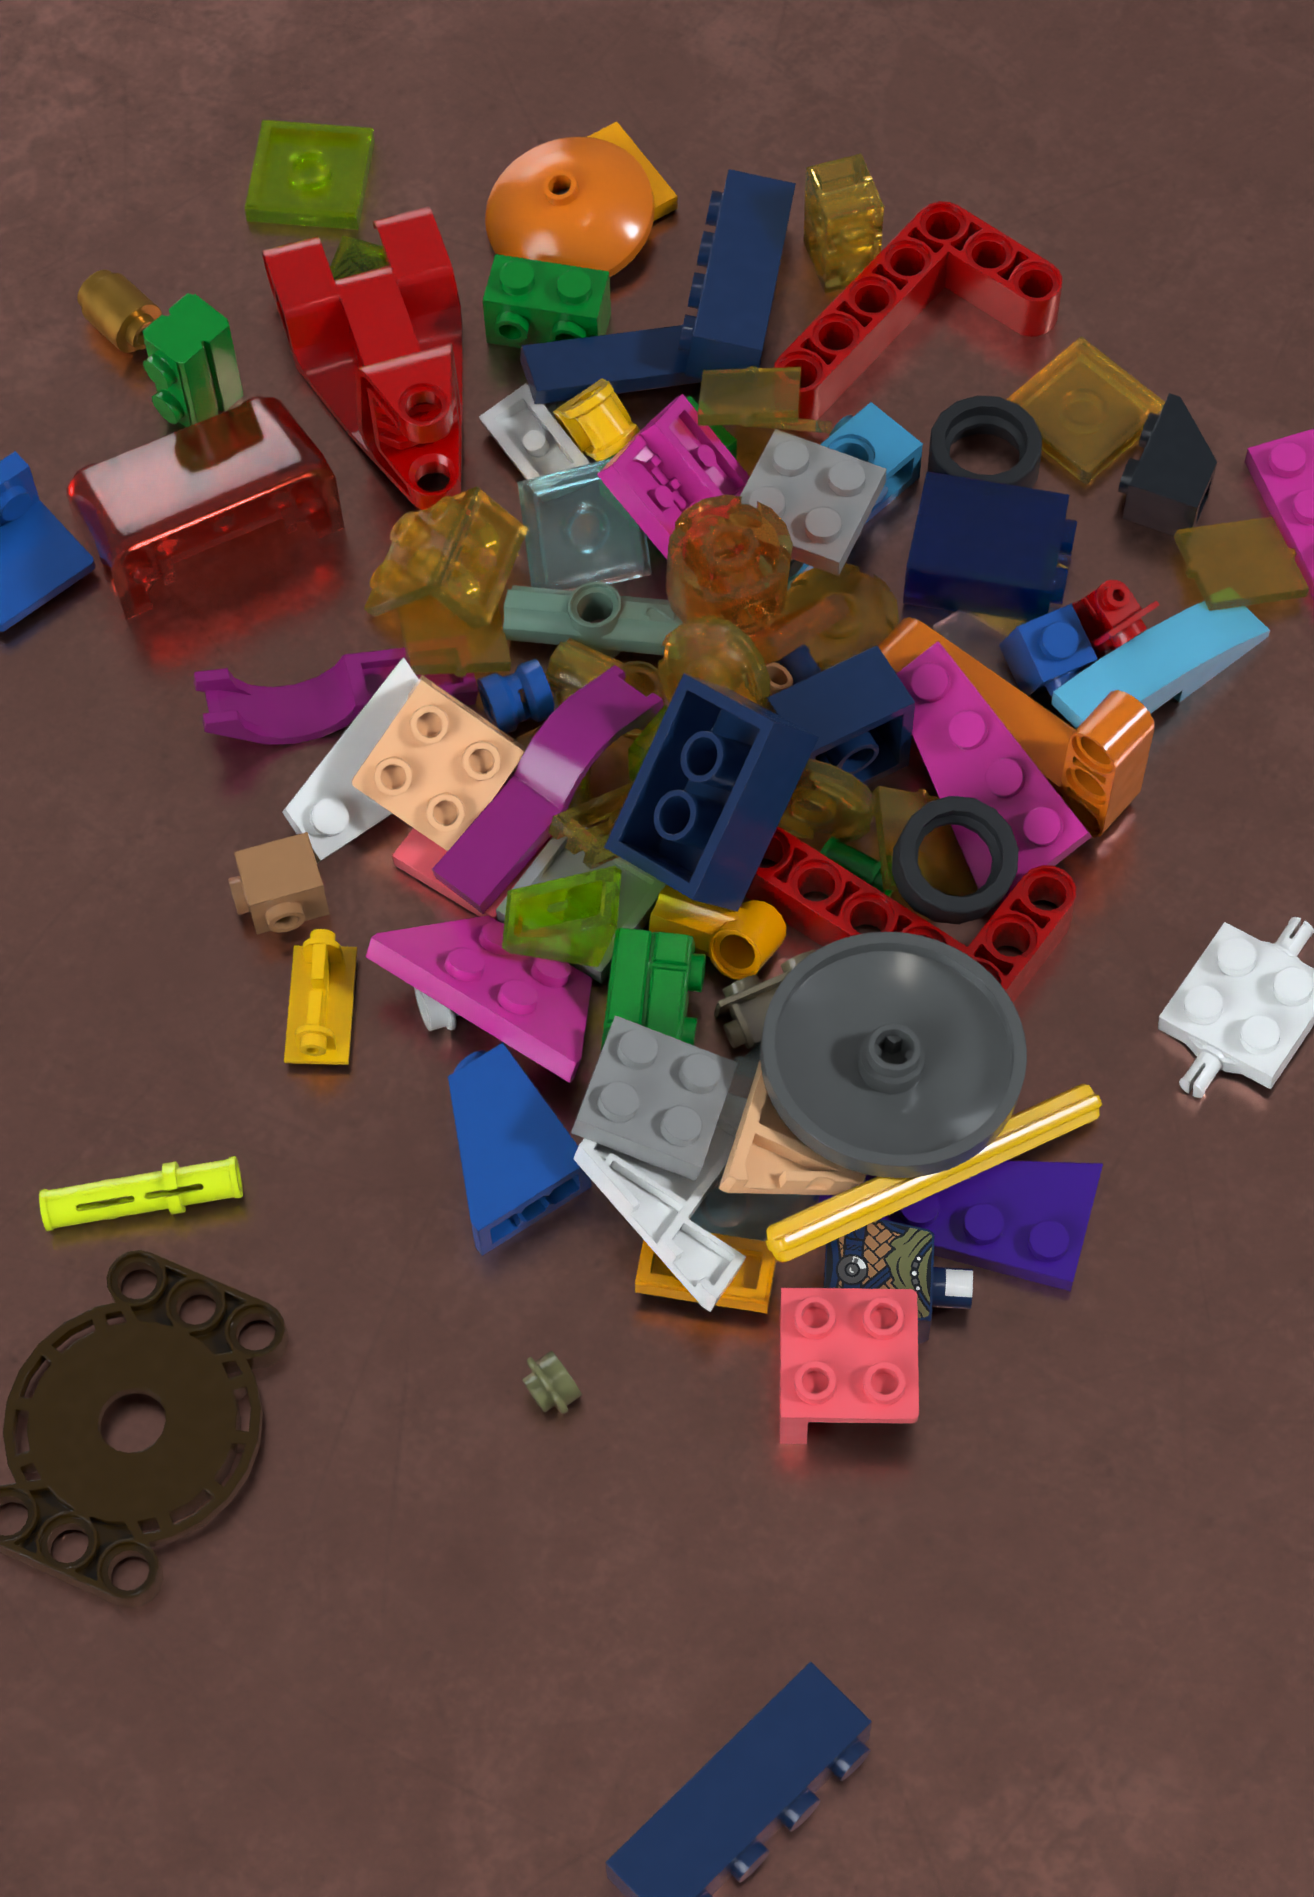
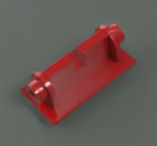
[1072,580,1159,661]

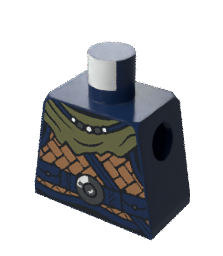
[824,1219,973,1344]

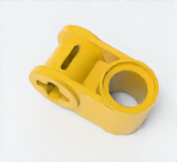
[553,378,640,462]

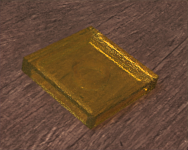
[1006,336,1165,485]

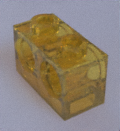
[803,153,884,294]

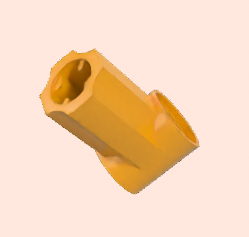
[649,885,786,980]

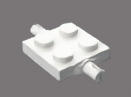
[1158,917,1314,1098]

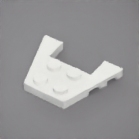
[573,1093,747,1312]

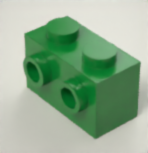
[482,254,611,348]

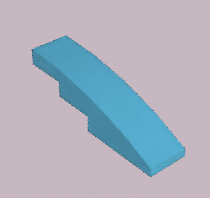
[1051,590,1270,729]

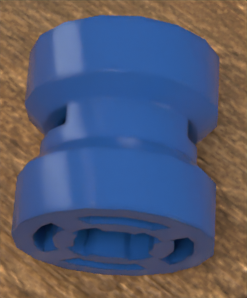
[477,659,556,734]

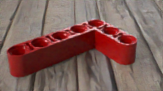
[773,201,1062,426]
[745,827,1076,1003]

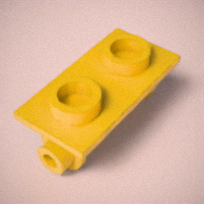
[284,929,358,1065]

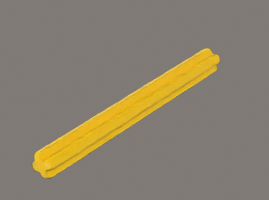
[765,1084,1102,1263]

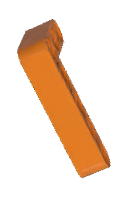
[878,617,1155,838]

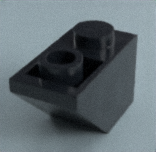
[1118,393,1217,541]

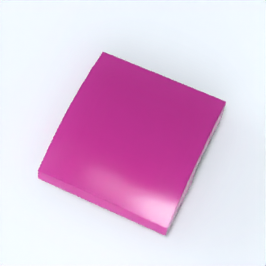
[597,394,750,568]

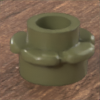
[522,1351,582,1414]

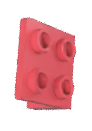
[780,1288,919,1444]

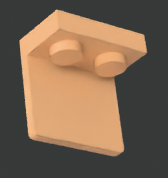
[352,675,525,851]

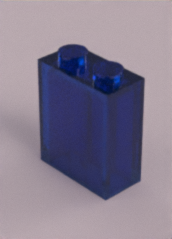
[903,471,1077,623]

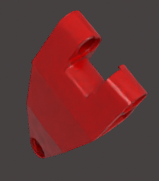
[262,206,463,513]

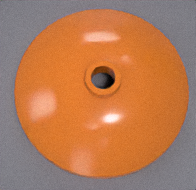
[485,137,655,277]

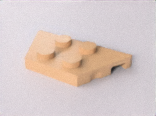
[719,1060,866,1195]

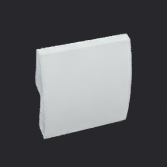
[479,383,601,503]

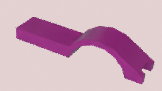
[193,640,478,744]
[432,665,664,914]

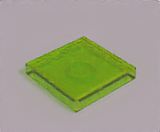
[244,120,375,230]

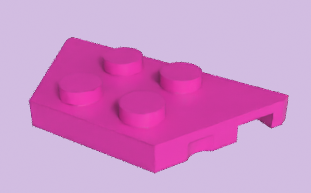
[365,915,592,1083]

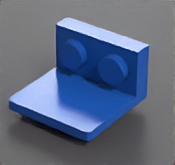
[0,451,96,632]

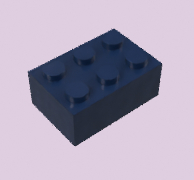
[604,673,819,911]

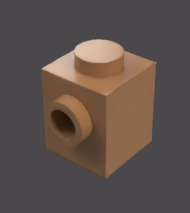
[228,832,330,934]

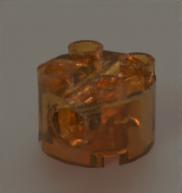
[665,494,793,644]

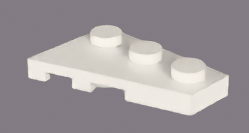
[282,657,419,863]

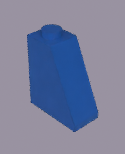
[448,1042,592,1256]

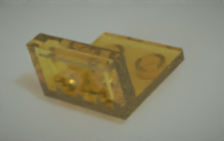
[364,486,528,630]

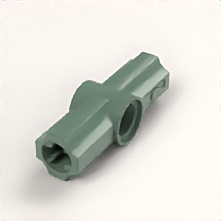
[503,581,693,661]

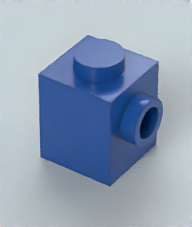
[999,603,1098,698]

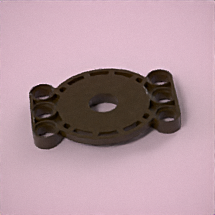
[0,1250,289,1608]

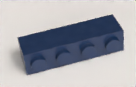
[678,169,796,390]
[605,1661,872,1897]

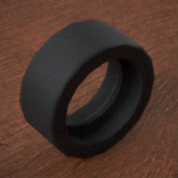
[928,395,1042,513]
[892,796,1019,925]

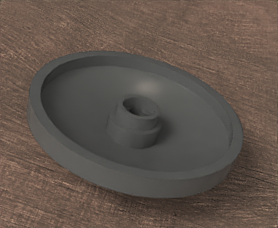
[760,932,1027,1178]

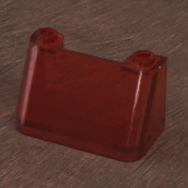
[66,396,345,620]

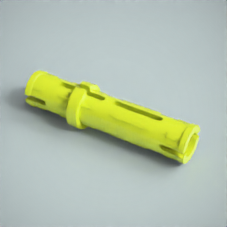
[39,1156,243,1231]

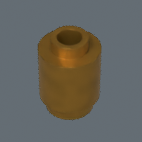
[77,269,162,353]

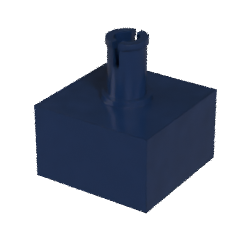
[767,643,915,817]

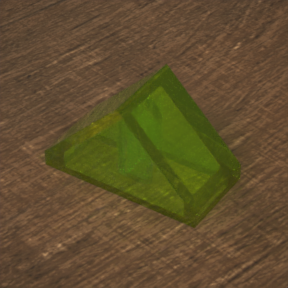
[502,865,622,967]

